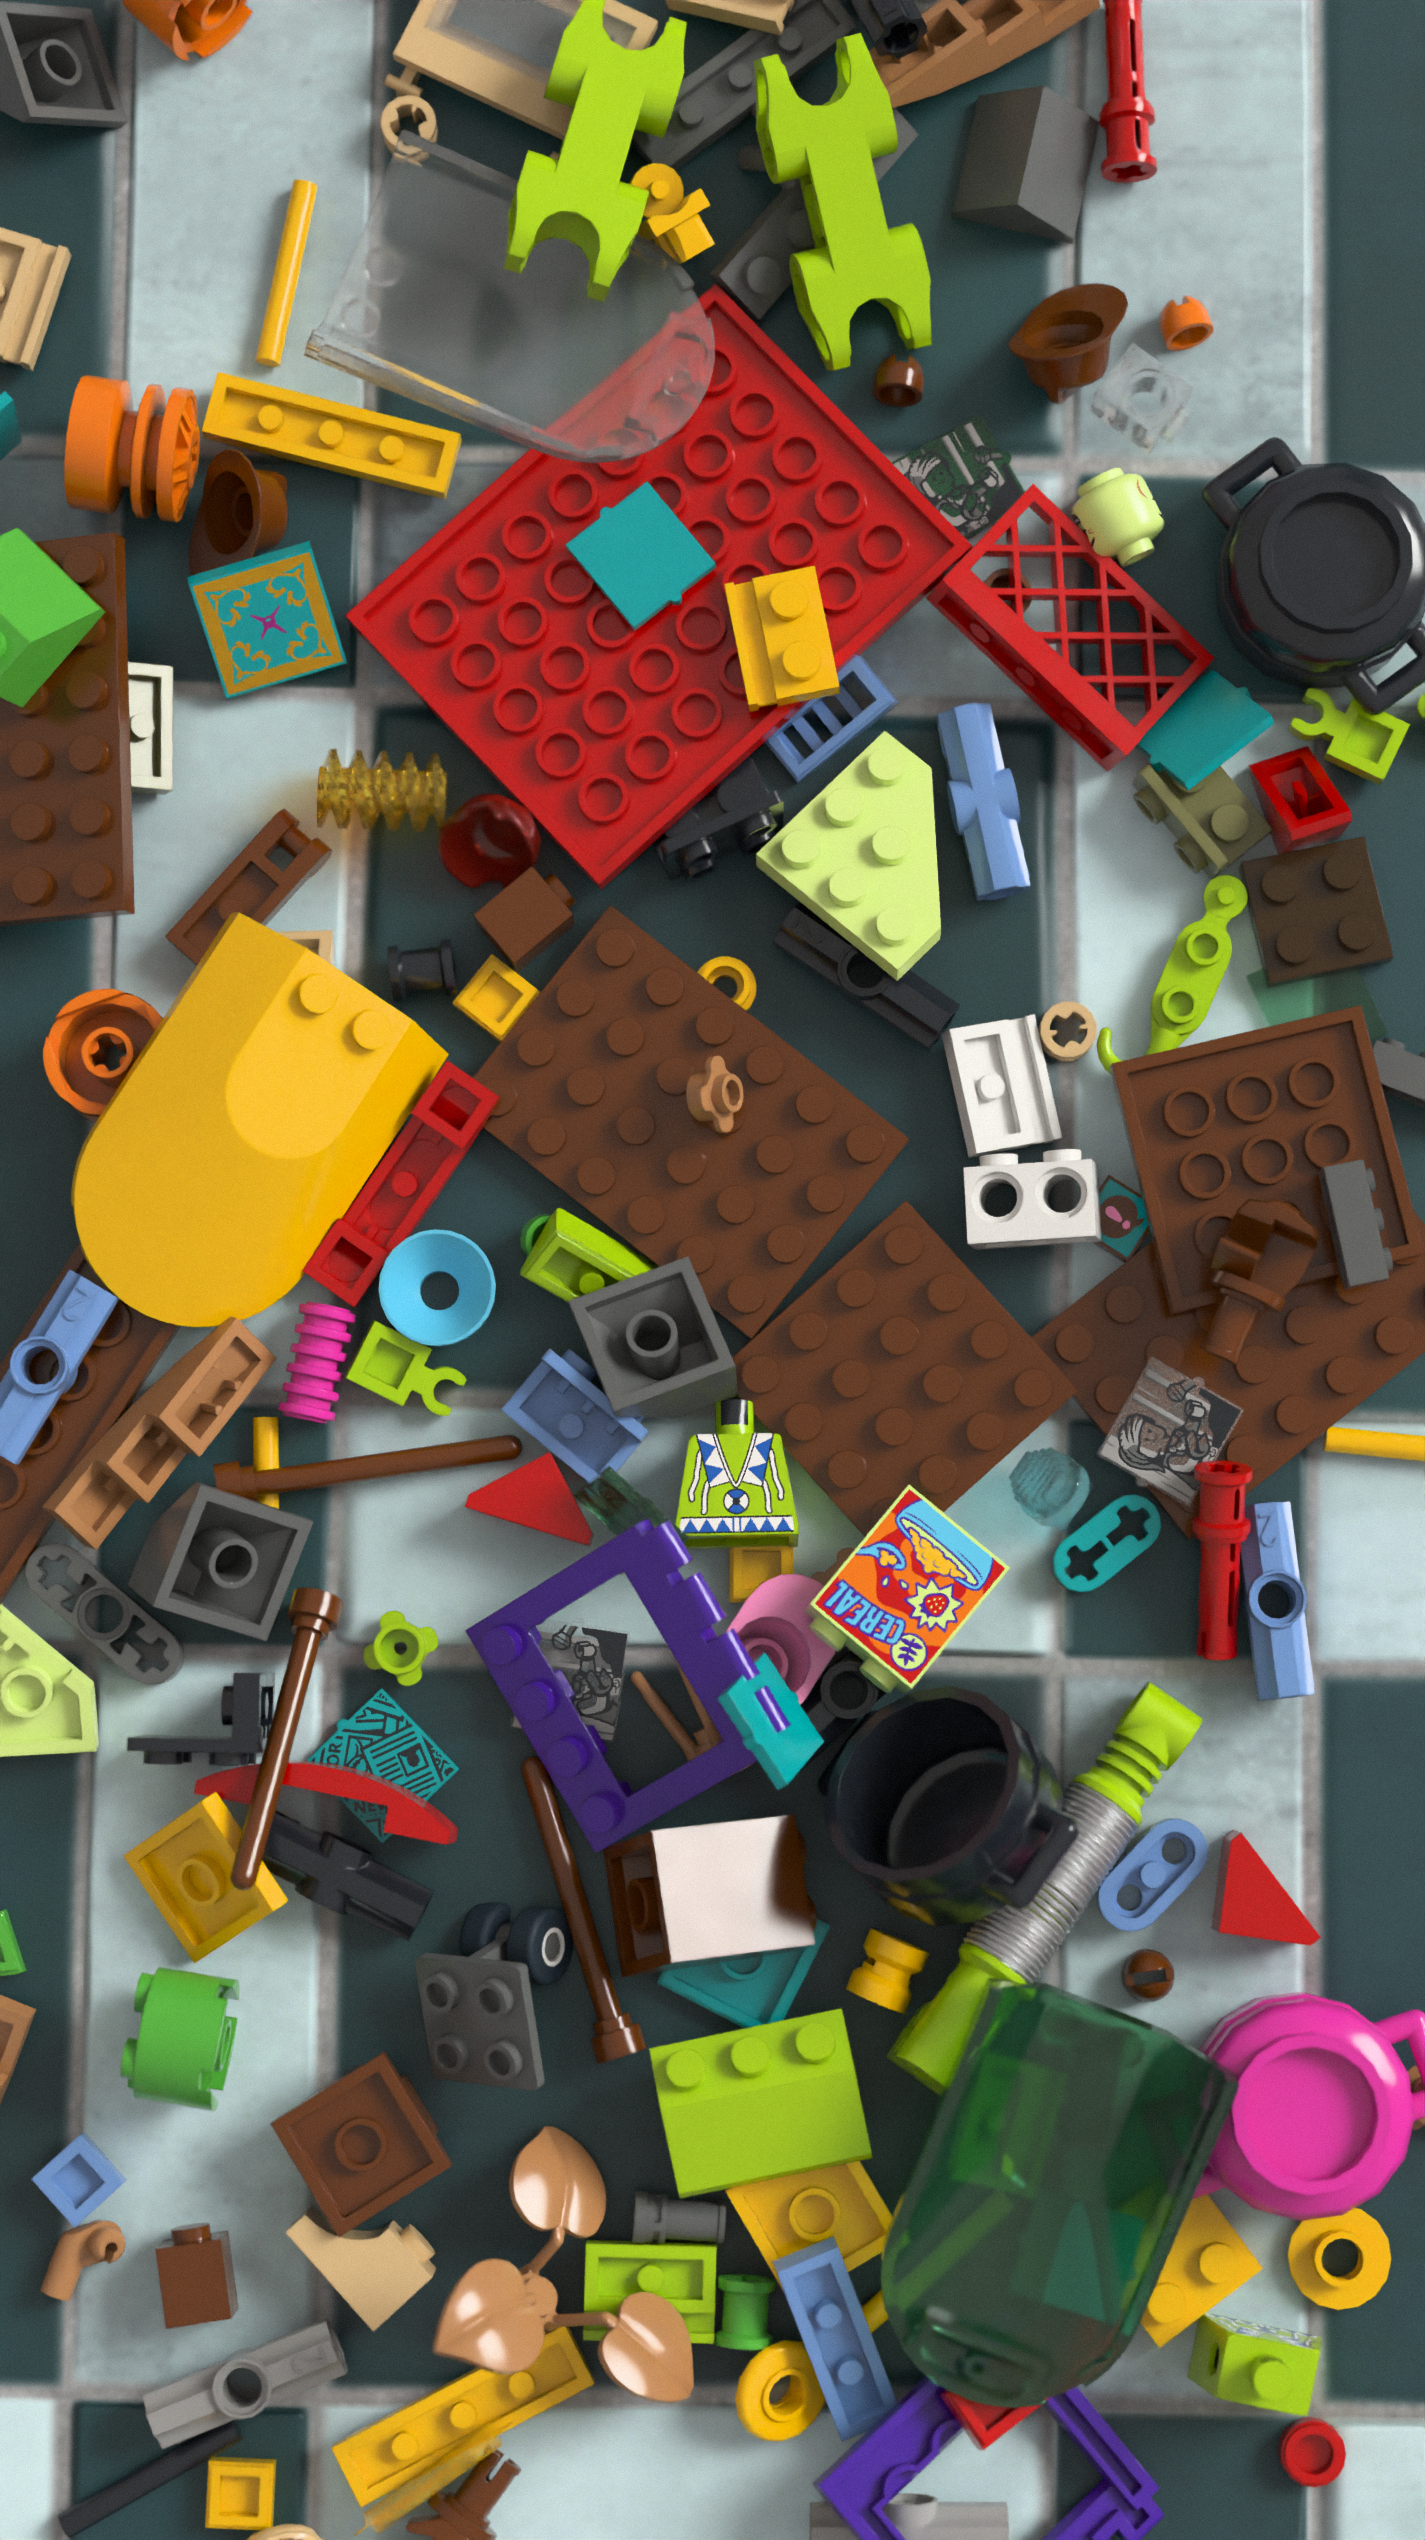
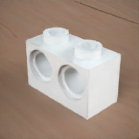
[963,1149,1102,1250]

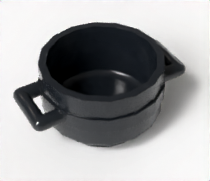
[1202,437,1425,715]
[817,1686,1079,1926]

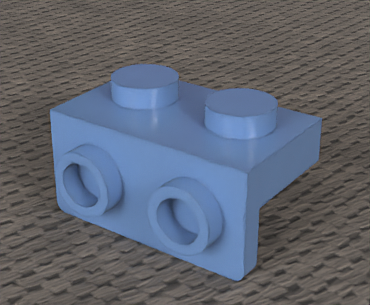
[501,1348,649,1493]

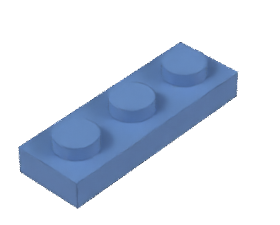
[772,2237,897,2441]

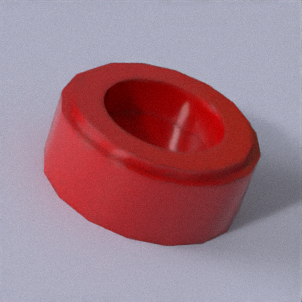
[1278,2417,1346,2488]

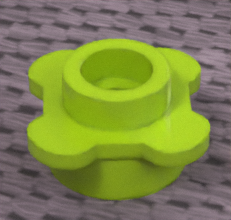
[363,1611,439,1686]

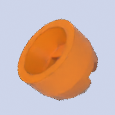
[1159,296,1214,351]

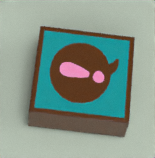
[1092,1175,1150,1263]

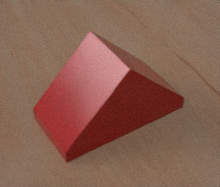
[1248,746,1352,854]
[465,1452,594,1547]
[1211,1830,1321,1946]

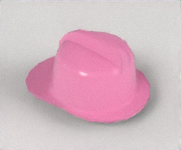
[725,1574,836,1704]

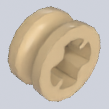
[380,95,438,160]
[1038,1002,1097,1062]

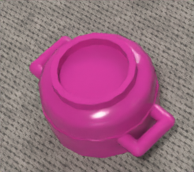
[1144,1992,1425,2221]

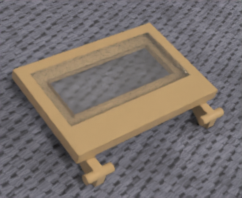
[384,0,658,159]

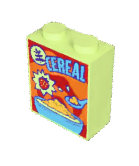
[804,1485,1010,1694]

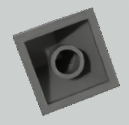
[0,1,128,128]
[568,1256,738,1418]
[128,1482,313,1641]

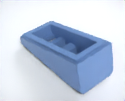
[765,655,899,783]

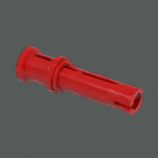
[1099,0,1157,183]
[1192,1460,1253,1660]

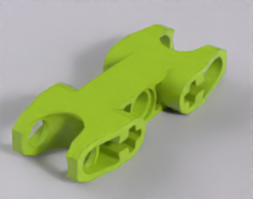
[504,0,687,302]
[754,33,931,371]

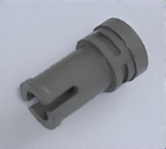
[631,2190,726,2244]

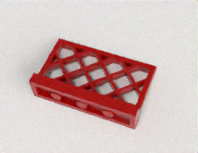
[926,484,1214,772]

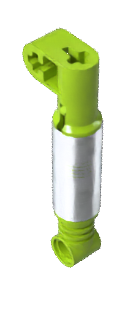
[887,1681,1203,2096]

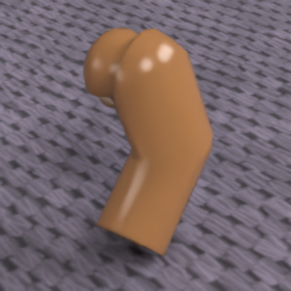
[40,2220,126,2301]

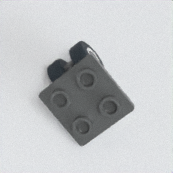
[415,1902,573,2091]

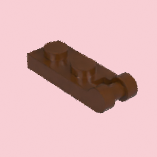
[165,809,332,966]

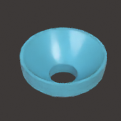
[379,1229,496,1347]

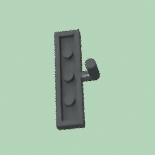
[631,0,858,171]
[709,108,919,320]

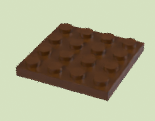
[1110,1005,1425,1315]
[732,1201,1079,1537]

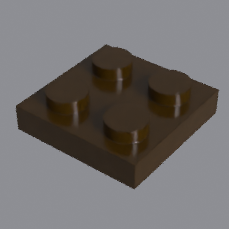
[1239,836,1394,988]

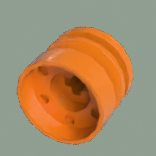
[64,375,200,523]

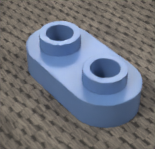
[1096,1818,1208,1931]

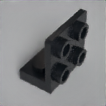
[652,757,784,882]
[127,1673,275,1766]

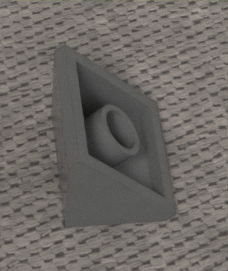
[952,85,1099,243]

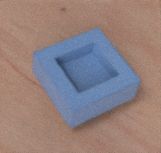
[32,2132,127,2228]

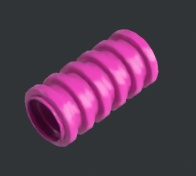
[278,1301,356,1424]

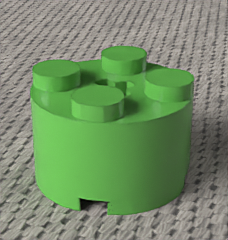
[120,1967,240,2111]

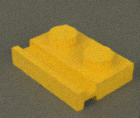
[724,566,840,712]

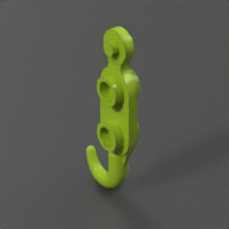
[1096,875,1248,1074]

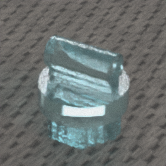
[1009,1447,1095,1532]

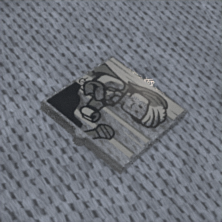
[1095,1357,1244,1507]
[510,1617,631,1743]

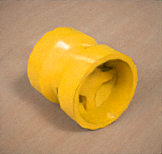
[846,1928,930,2014]

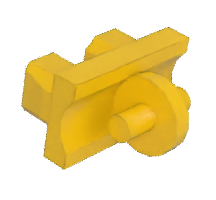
[629,163,715,268]

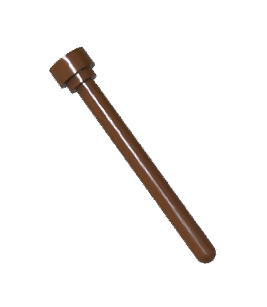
[213,1434,522,1502]
[230,1587,343,1890]
[521,1756,647,2064]

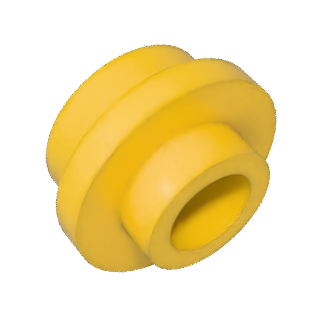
[697,956,756,1011]

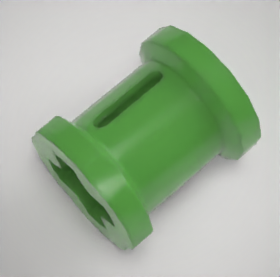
[714,2274,776,2350]

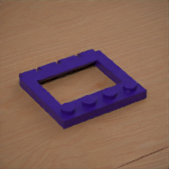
[465,1518,790,1854]
[812,2304,1164,2540]

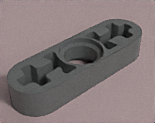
[25,1543,185,1684]

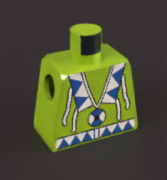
[675,1399,799,1549]
[1188,2313,1322,2416]

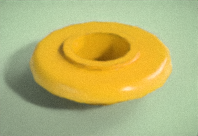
[1287,2208,1391,2310]
[735,2340,825,2442]

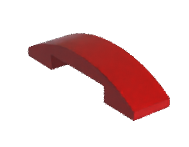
[302,1061,500,1307]
[194,1761,459,1845]

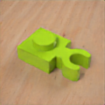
[1288,688,1410,786]
[345,1319,467,1416]

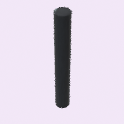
[58,2420,243,2538]

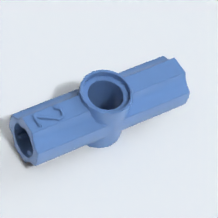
[936,703,1031,901]
[0,1269,119,1465]
[1240,1502,1315,1701]

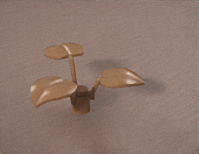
[433,2126,694,2404]

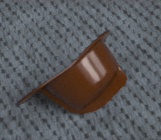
[1008,283,1128,404]
[188,449,288,576]

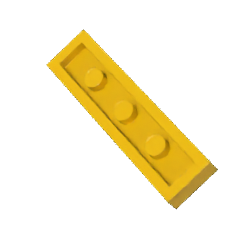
[202,372,462,500]
[331,2327,595,2507]

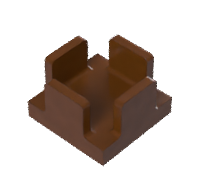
[270,2051,453,2237]

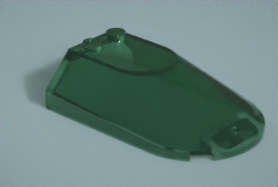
[881,1978,1239,2407]

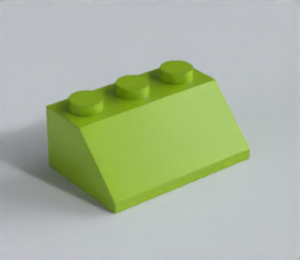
[649,2008,872,2198]

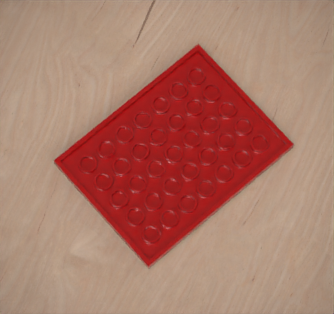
[345,283,972,890]

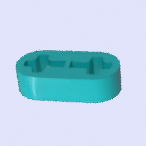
[1051,1495,1161,1593]

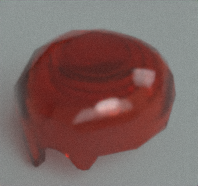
[437,793,541,889]

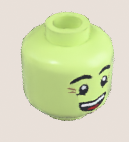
[1071,468,1164,567]

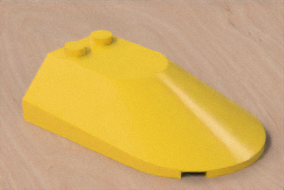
[71,912,449,1327]

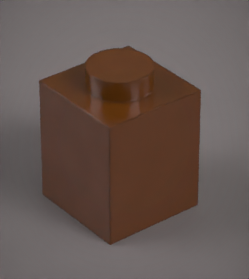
[473,866,576,973]
[155,2223,239,2329]

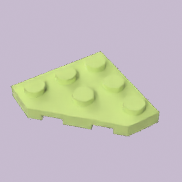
[756,731,941,981]
[0,1604,99,1757]

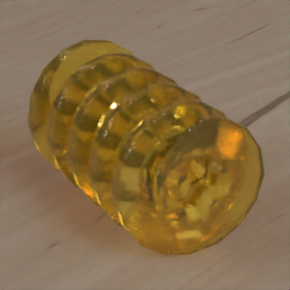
[317,748,448,833]

